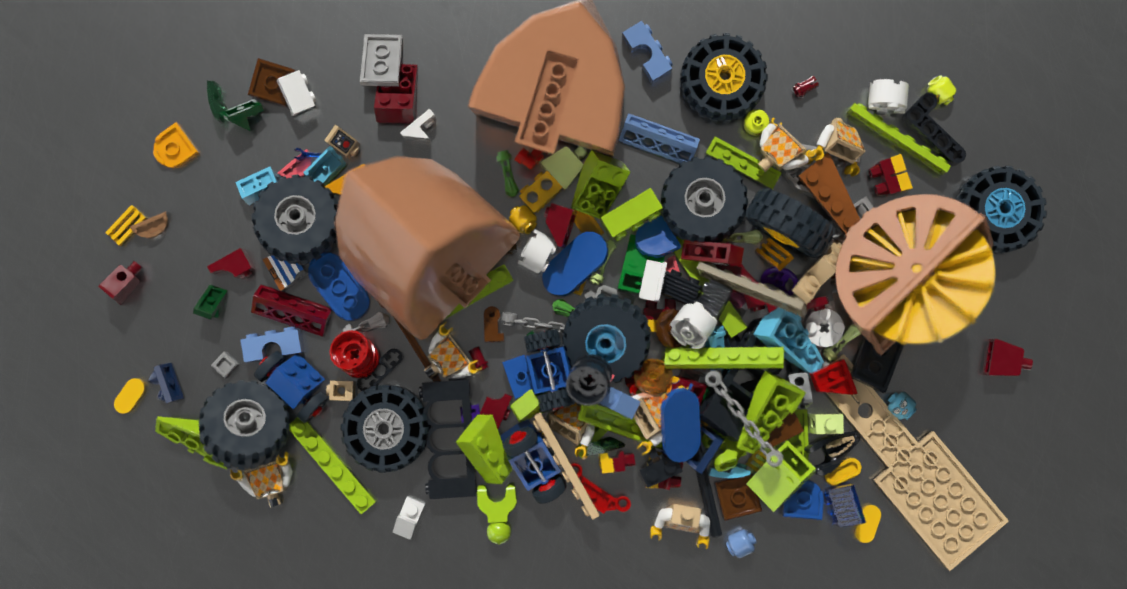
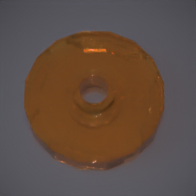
[634,359,673,394]

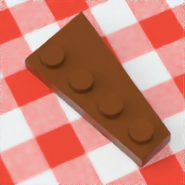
[797,153,861,236]

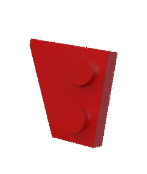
[810,359,858,395]

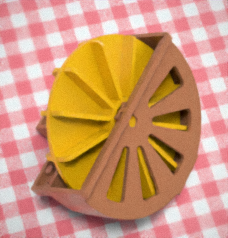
[836,194,995,356]

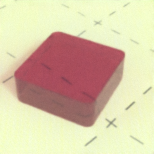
[729,292,746,309]

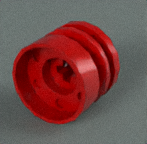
[330,330,380,378]

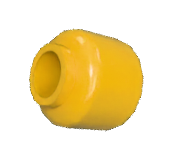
[509,205,537,234]

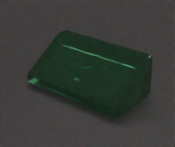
[586,437,625,456]

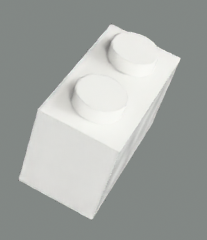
[277,70,316,116]

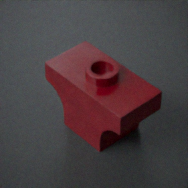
[480,393,513,430]

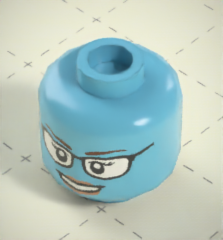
[888,391,917,420]

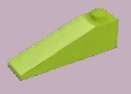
[737,371,806,454]
[155,416,227,470]

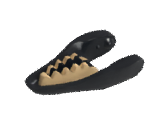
[804,431,861,475]

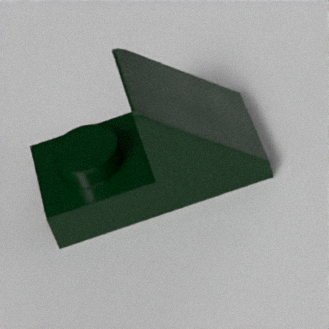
[220,99,264,131]
[193,285,228,320]

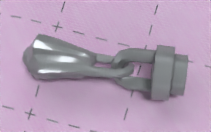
[343,312,389,332]

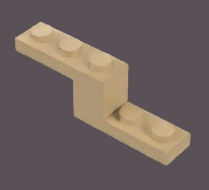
[792,239,843,304]

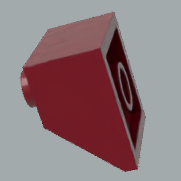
[544,203,577,248]

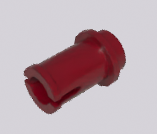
[793,76,819,97]
[468,346,489,372]

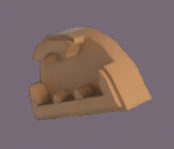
[130,211,168,238]

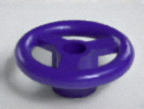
[761,267,799,297]

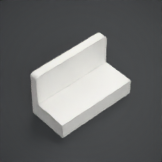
[639,260,667,302]

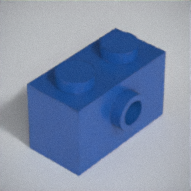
[502,355,534,399]

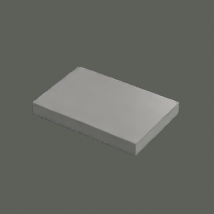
[360,34,403,86]

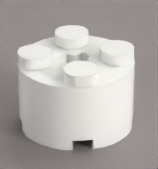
[868,79,909,114]
[518,229,558,274]
[670,302,717,349]
[802,309,845,348]

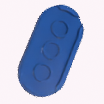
[542,232,609,296]
[308,253,370,321]
[661,388,701,462]

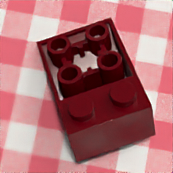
[374,64,418,123]

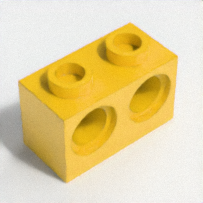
[519,171,563,215]

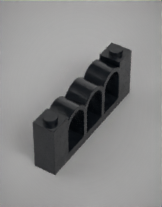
[699,318,787,442]
[419,379,477,499]

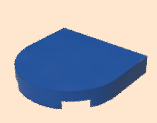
[635,216,681,258]
[782,480,824,520]

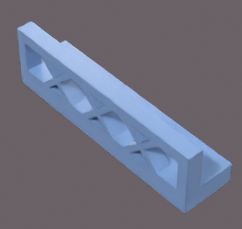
[619,113,700,163]

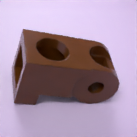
[484,306,505,343]

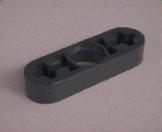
[357,348,404,391]

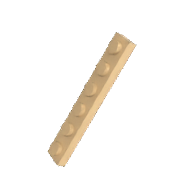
[533,412,600,519]

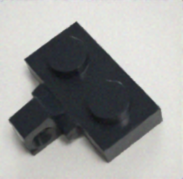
[639,447,683,488]

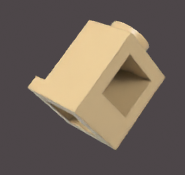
[326,381,356,401]

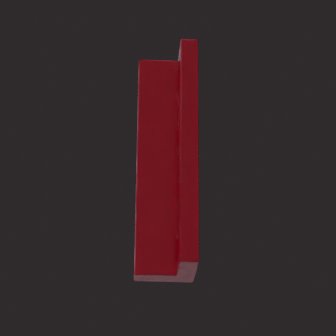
[251,284,332,337]

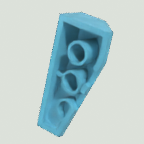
[754,307,824,375]

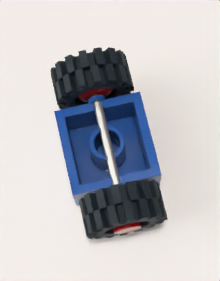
[524,329,575,412]

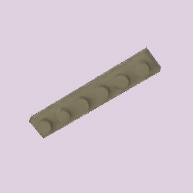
[697,262,808,317]

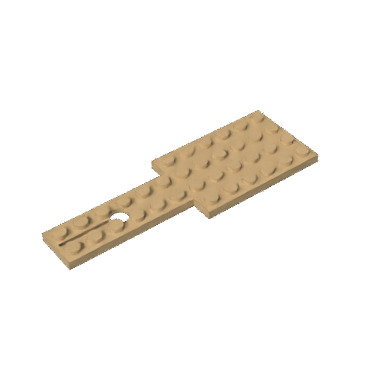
[826,354,1009,571]

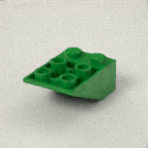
[617,234,665,295]

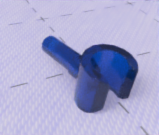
[294,148,322,161]

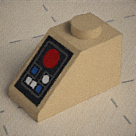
[324,125,360,160]

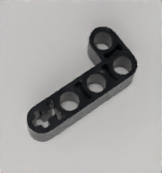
[903,93,966,166]

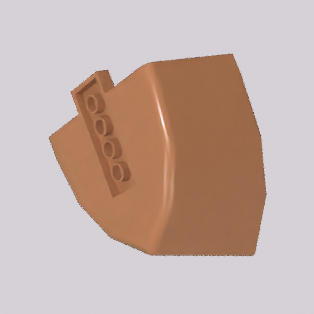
[468,0,625,158]
[335,157,520,340]

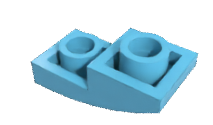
[708,463,751,478]

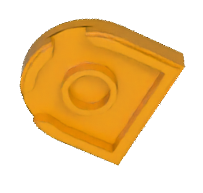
[153,122,200,168]

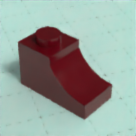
[207,248,256,279]

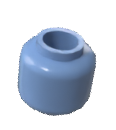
[726,529,757,558]

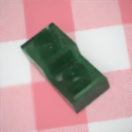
[207,81,227,123]

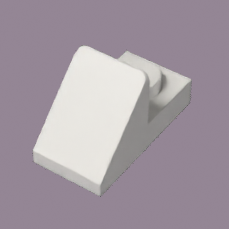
[400,109,436,142]
[393,496,425,540]

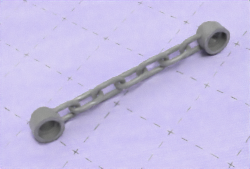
[501,312,565,333]
[705,370,783,467]

